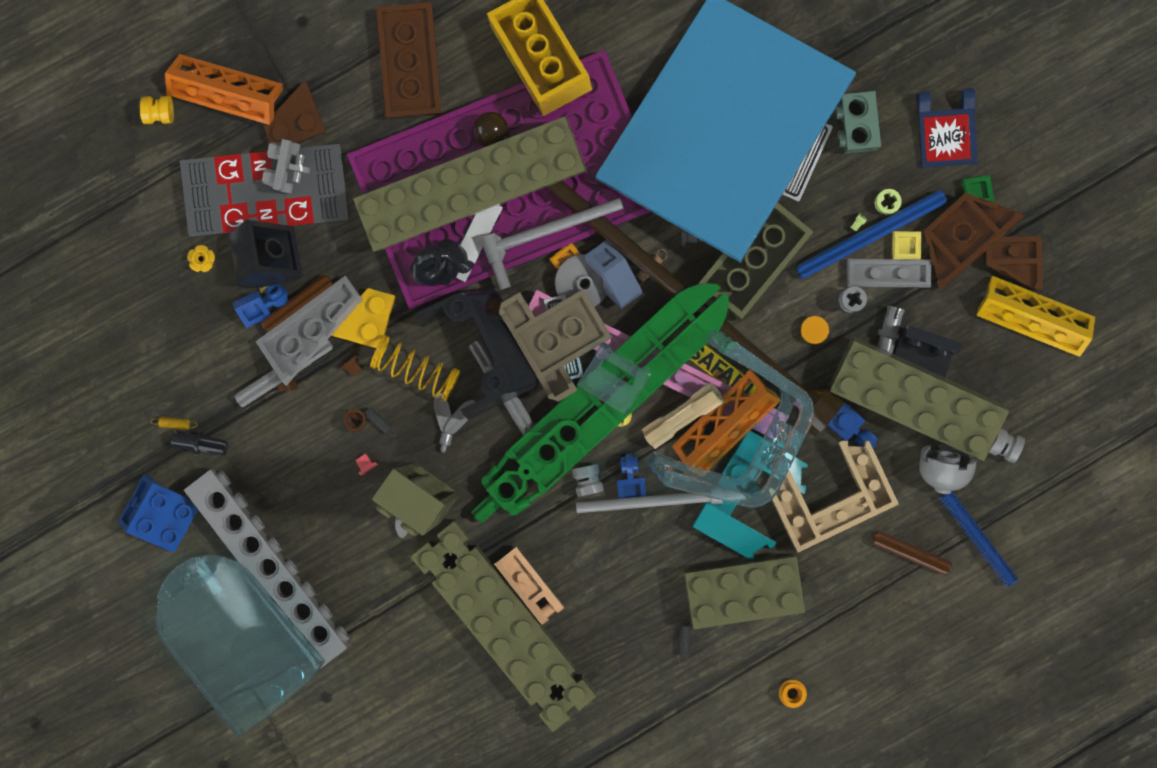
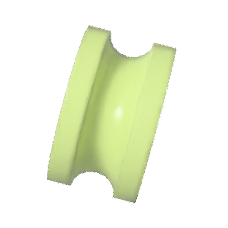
[874,189,902,215]

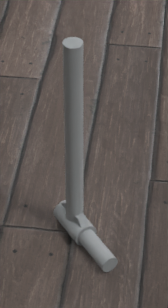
[480,198,624,290]

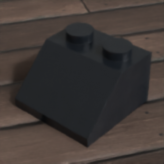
[229,219,303,288]

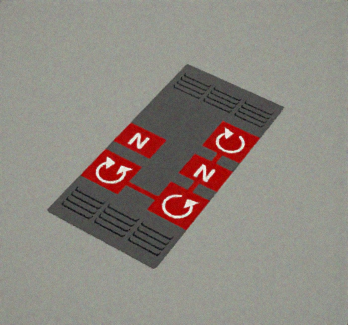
[180,144,349,237]

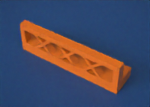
[165,54,283,125]
[672,370,781,476]

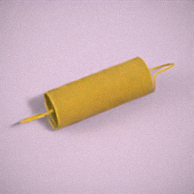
[150,417,197,430]

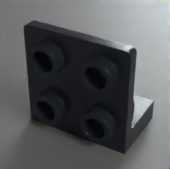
[894,325,963,378]

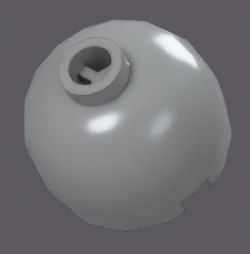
[919,444,977,494]

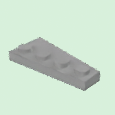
[256,276,363,386]

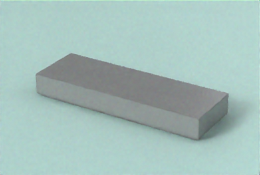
[846,259,931,288]

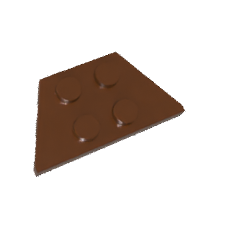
[924,193,1025,290]

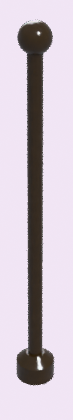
[472,112,844,436]

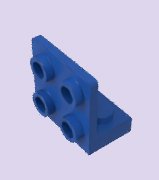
[117,474,198,552]

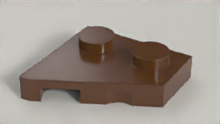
[263,82,327,144]
[984,236,1043,290]

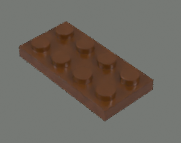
[376,2,442,119]

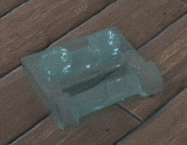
[577,342,652,415]

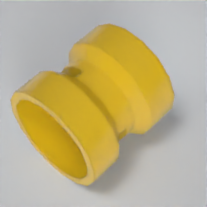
[140,96,174,125]

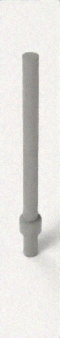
[576,487,745,513]

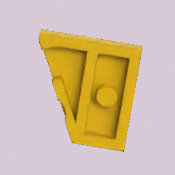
[331,288,396,348]

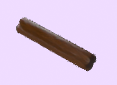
[261,275,333,332]
[872,531,952,575]

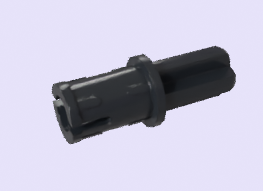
[171,430,228,456]

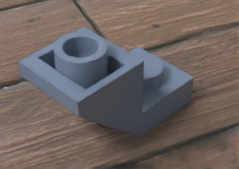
[585,240,642,309]

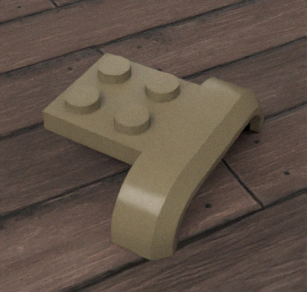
[499,289,612,401]

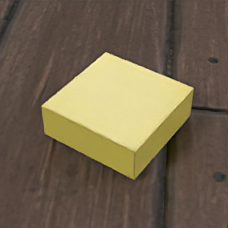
[891,231,921,259]

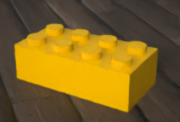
[487,0,592,116]

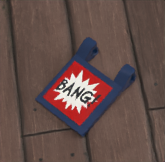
[916,88,978,168]

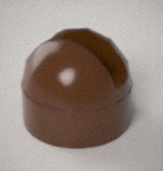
[343,409,366,433]

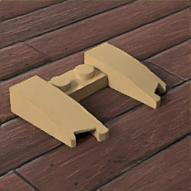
[767,440,899,552]

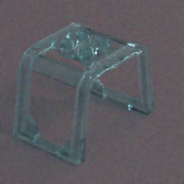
[648,330,814,508]

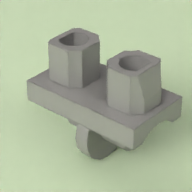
[262,139,311,194]

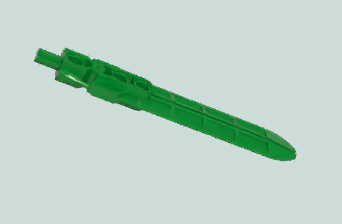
[471,284,729,524]

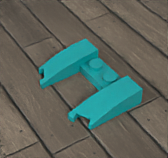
[692,431,808,561]

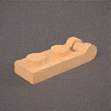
[494,546,564,625]

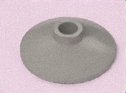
[555,254,606,307]

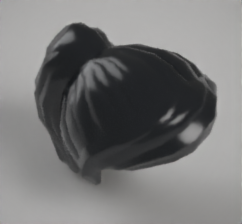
[410,239,474,286]

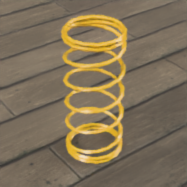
[370,335,460,402]

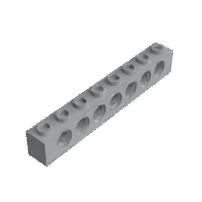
[184,469,350,669]

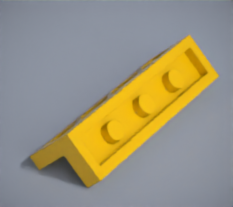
[977,276,1095,357]

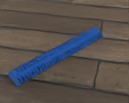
[939,491,1018,588]

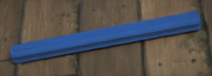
[796,190,947,279]

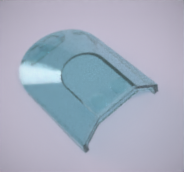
[155,555,325,737]

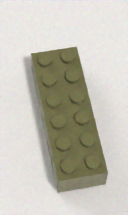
[828,336,1009,461]

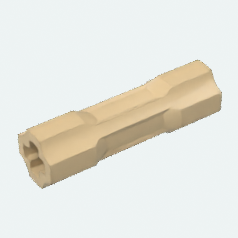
[642,382,724,449]

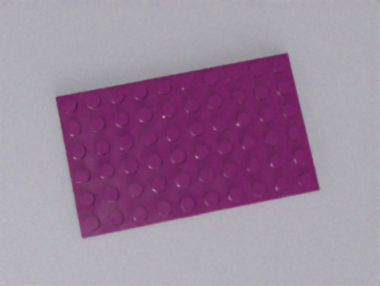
[347,50,652,310]

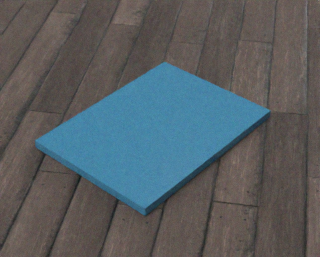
[595,0,856,263]

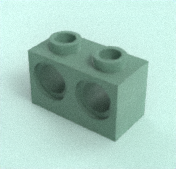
[835,91,881,154]

